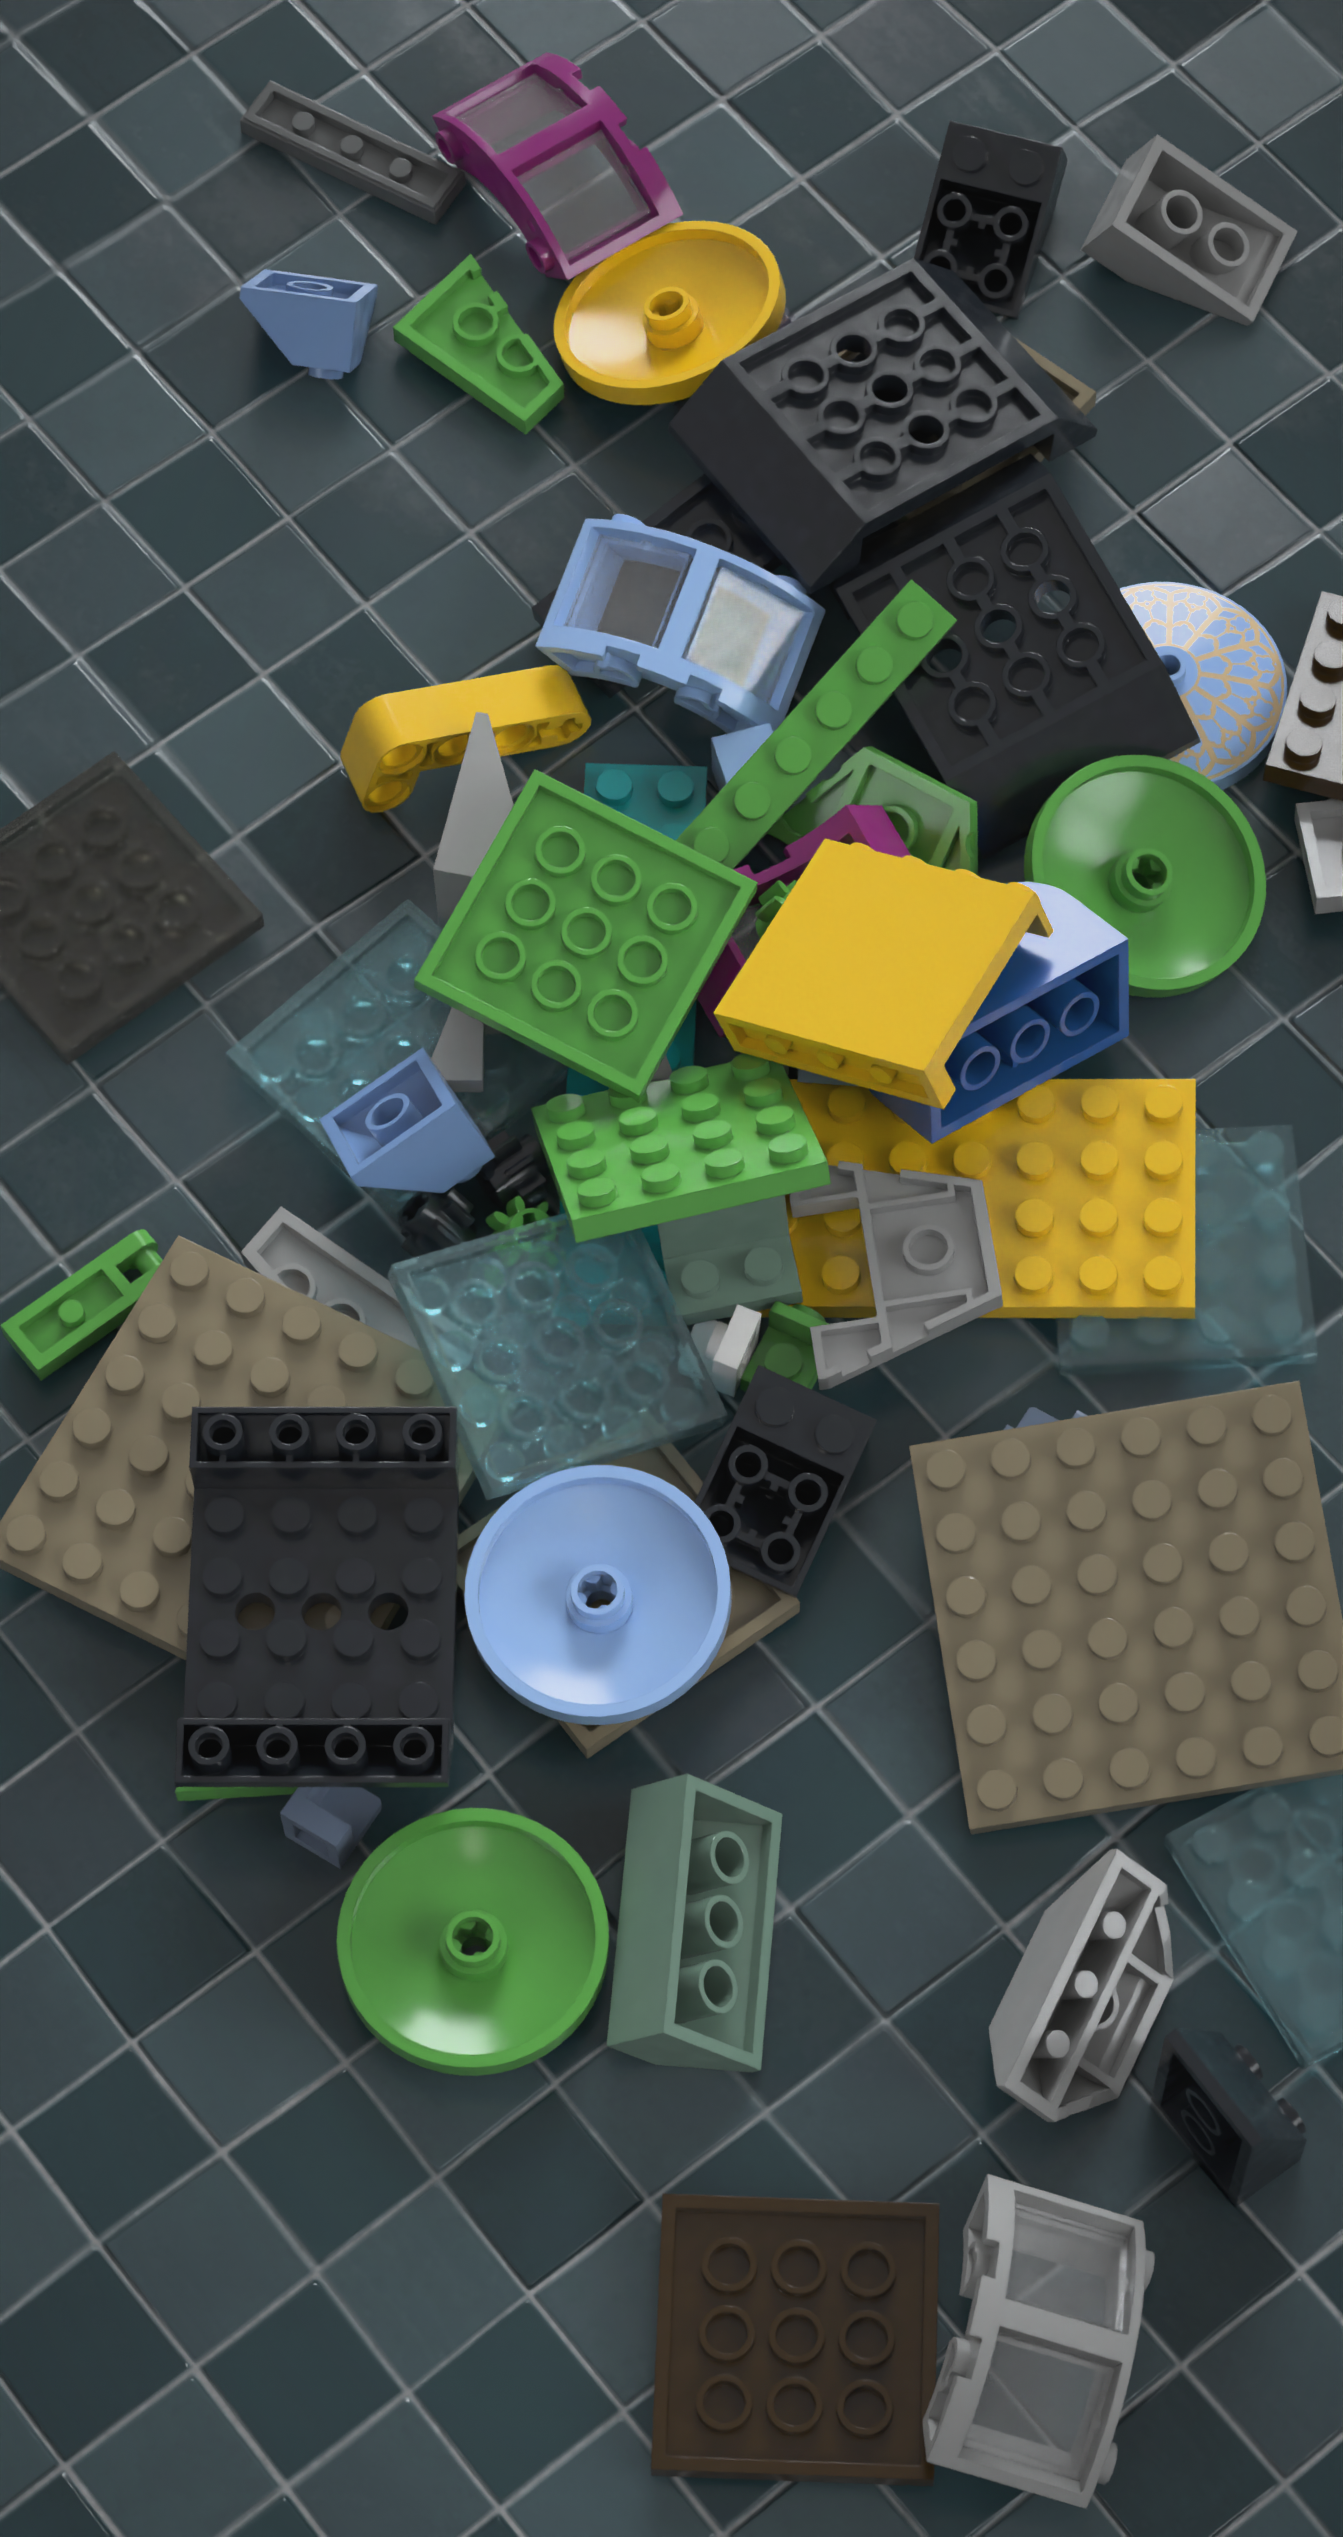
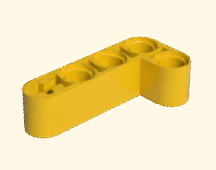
[340,665,591,813]

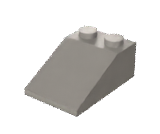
[1081,134,1298,326]
[433,712,514,932]

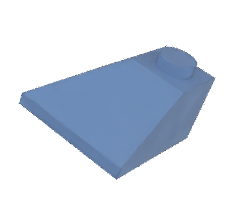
[240,269,378,379]
[319,1047,495,1193]

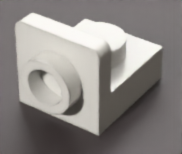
[676,1304,761,1397]

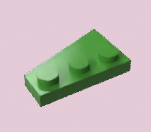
[393,254,564,435]

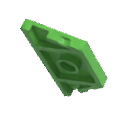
[768,746,978,875]

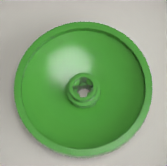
[1024,755,1266,998]
[337,1808,609,2076]

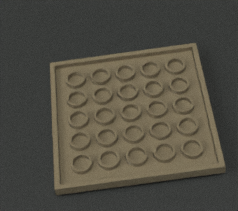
[0,1235,517,1660]
[909,1381,1343,1834]

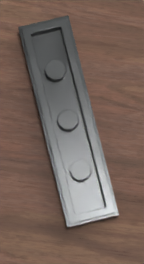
[240,80,466,225]

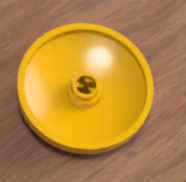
[554,221,786,405]

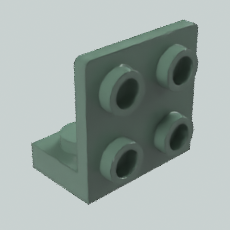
[657,1195,803,1327]

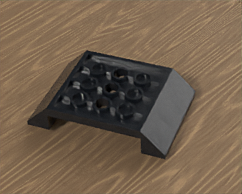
[668,258,1097,594]
[828,453,1201,859]
[174,1407,459,1787]

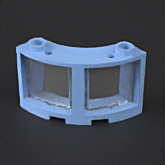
[535,514,826,734]

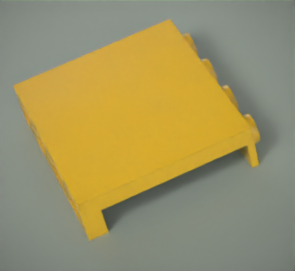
[713,838,1054,1110]

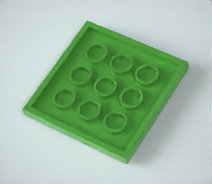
[414,769,758,1103]
[531,1053,831,1243]

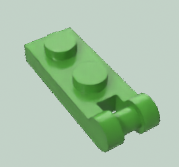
[0,1229,163,1381]

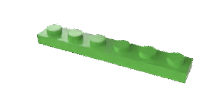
[675,579,957,870]

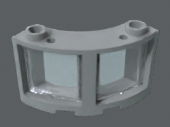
[922,2174,1155,2509]

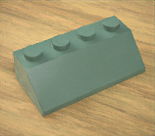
[607,1774,782,2072]

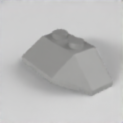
[988,1849,1174,2122]

